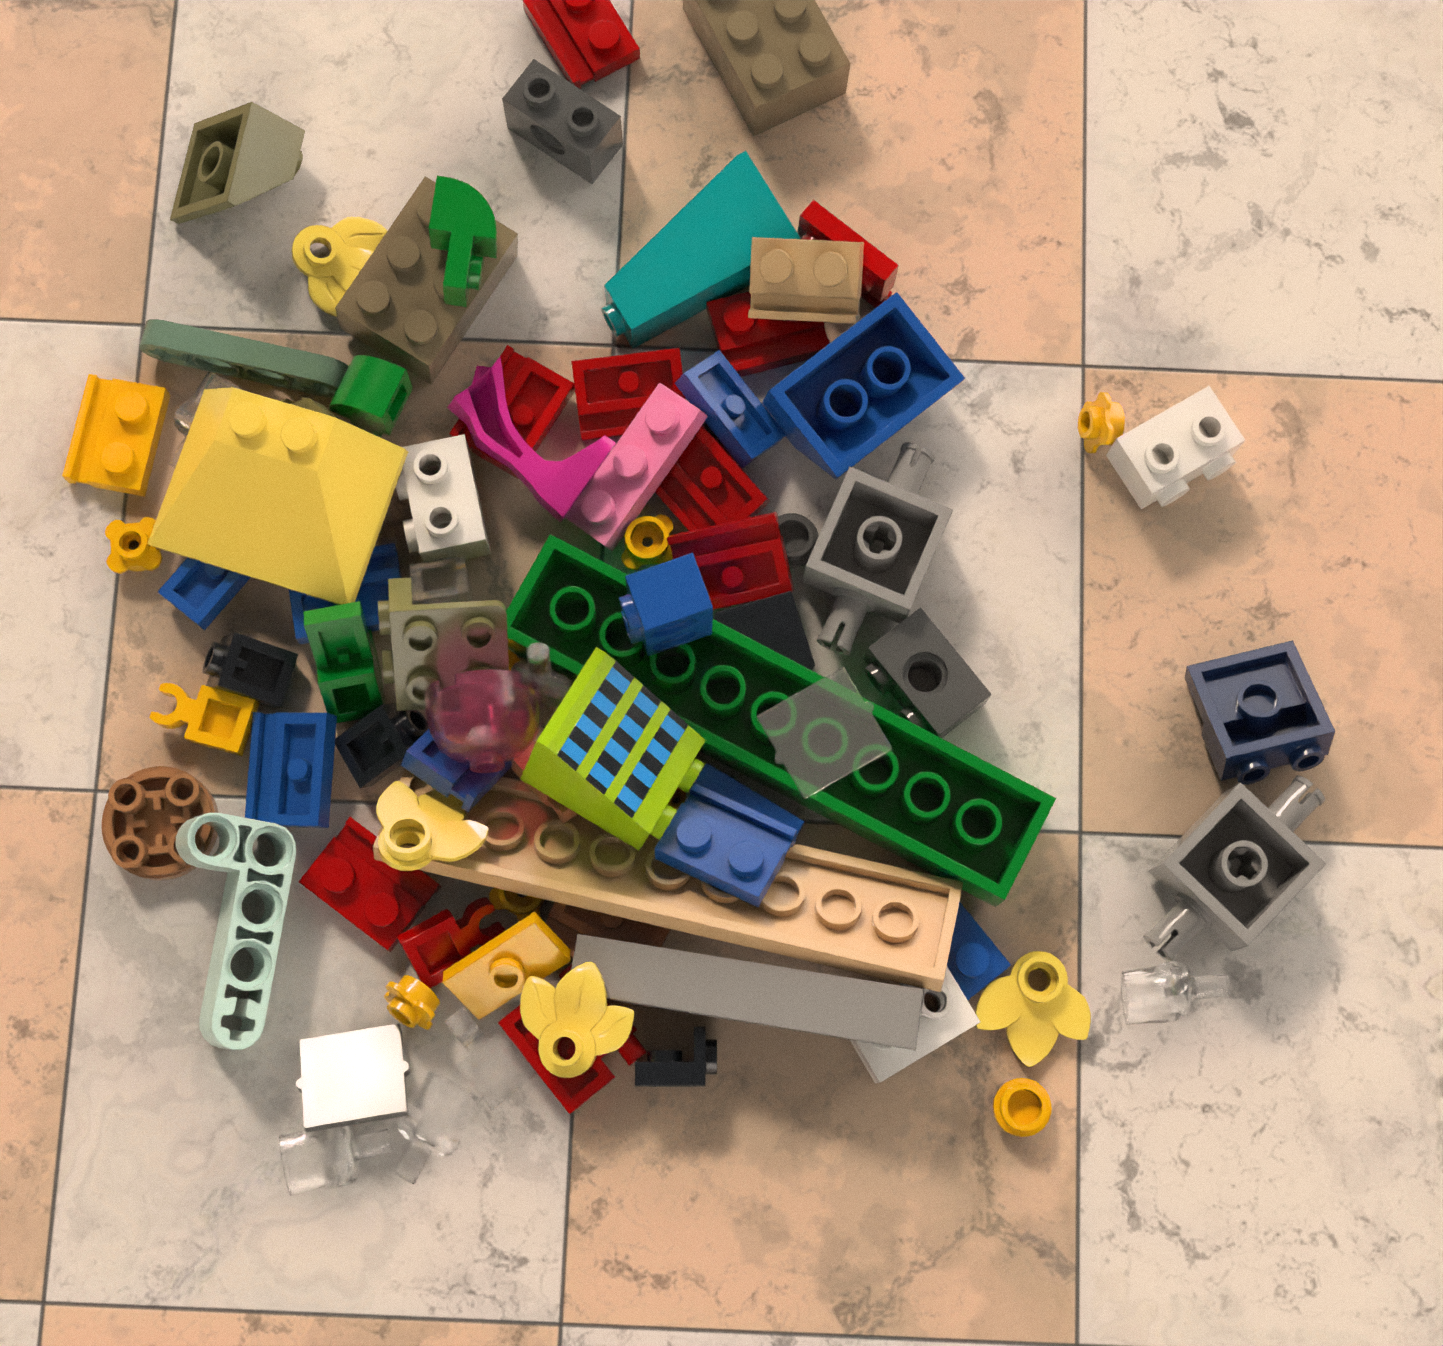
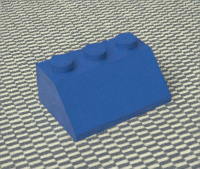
[762,292,965,479]

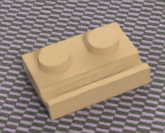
[748,237,864,324]

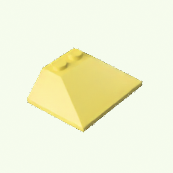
[147,387,408,605]

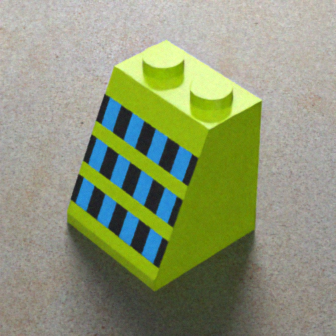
[520,647,706,851]

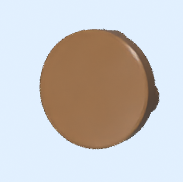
[102,766,218,881]

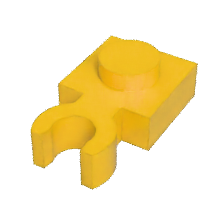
[149,683,260,756]

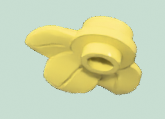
[291,217,387,317]
[376,781,488,871]
[975,951,1091,1067]
[520,962,635,1078]

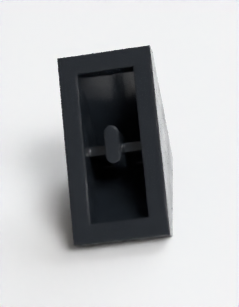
[713,591,815,671]

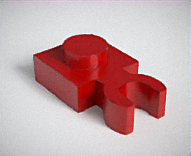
[396,897,506,988]

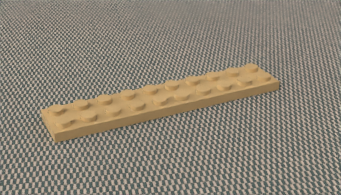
[373,769,963,992]

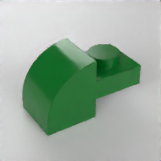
[429,175,497,307]
[329,355,413,438]
[304,601,385,723]

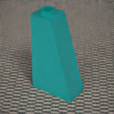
[601,151,801,349]

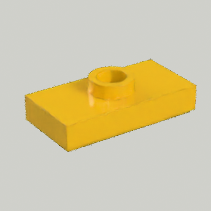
[442,912,570,1020]

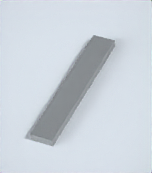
[571,934,925,1051]

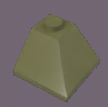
[170,102,305,224]

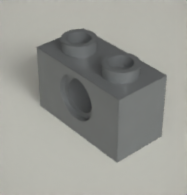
[502,59,623,184]
[864,607,992,738]

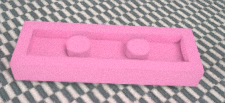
[565,383,708,551]

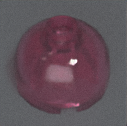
[424,669,541,773]

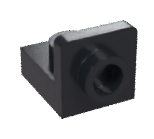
[203,632,298,708]
[335,703,429,788]
[635,1026,717,1087]

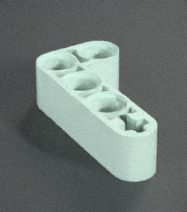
[176,813,296,1050]

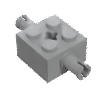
[802,442,953,655]
[1143,776,1326,962]

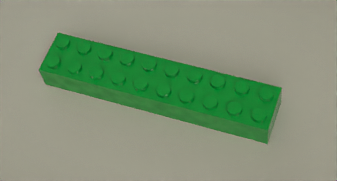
[506,534,1056,907]

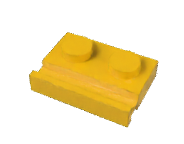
[62,374,171,497]

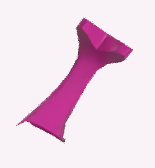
[447,357,616,523]

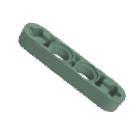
[139,319,349,398]

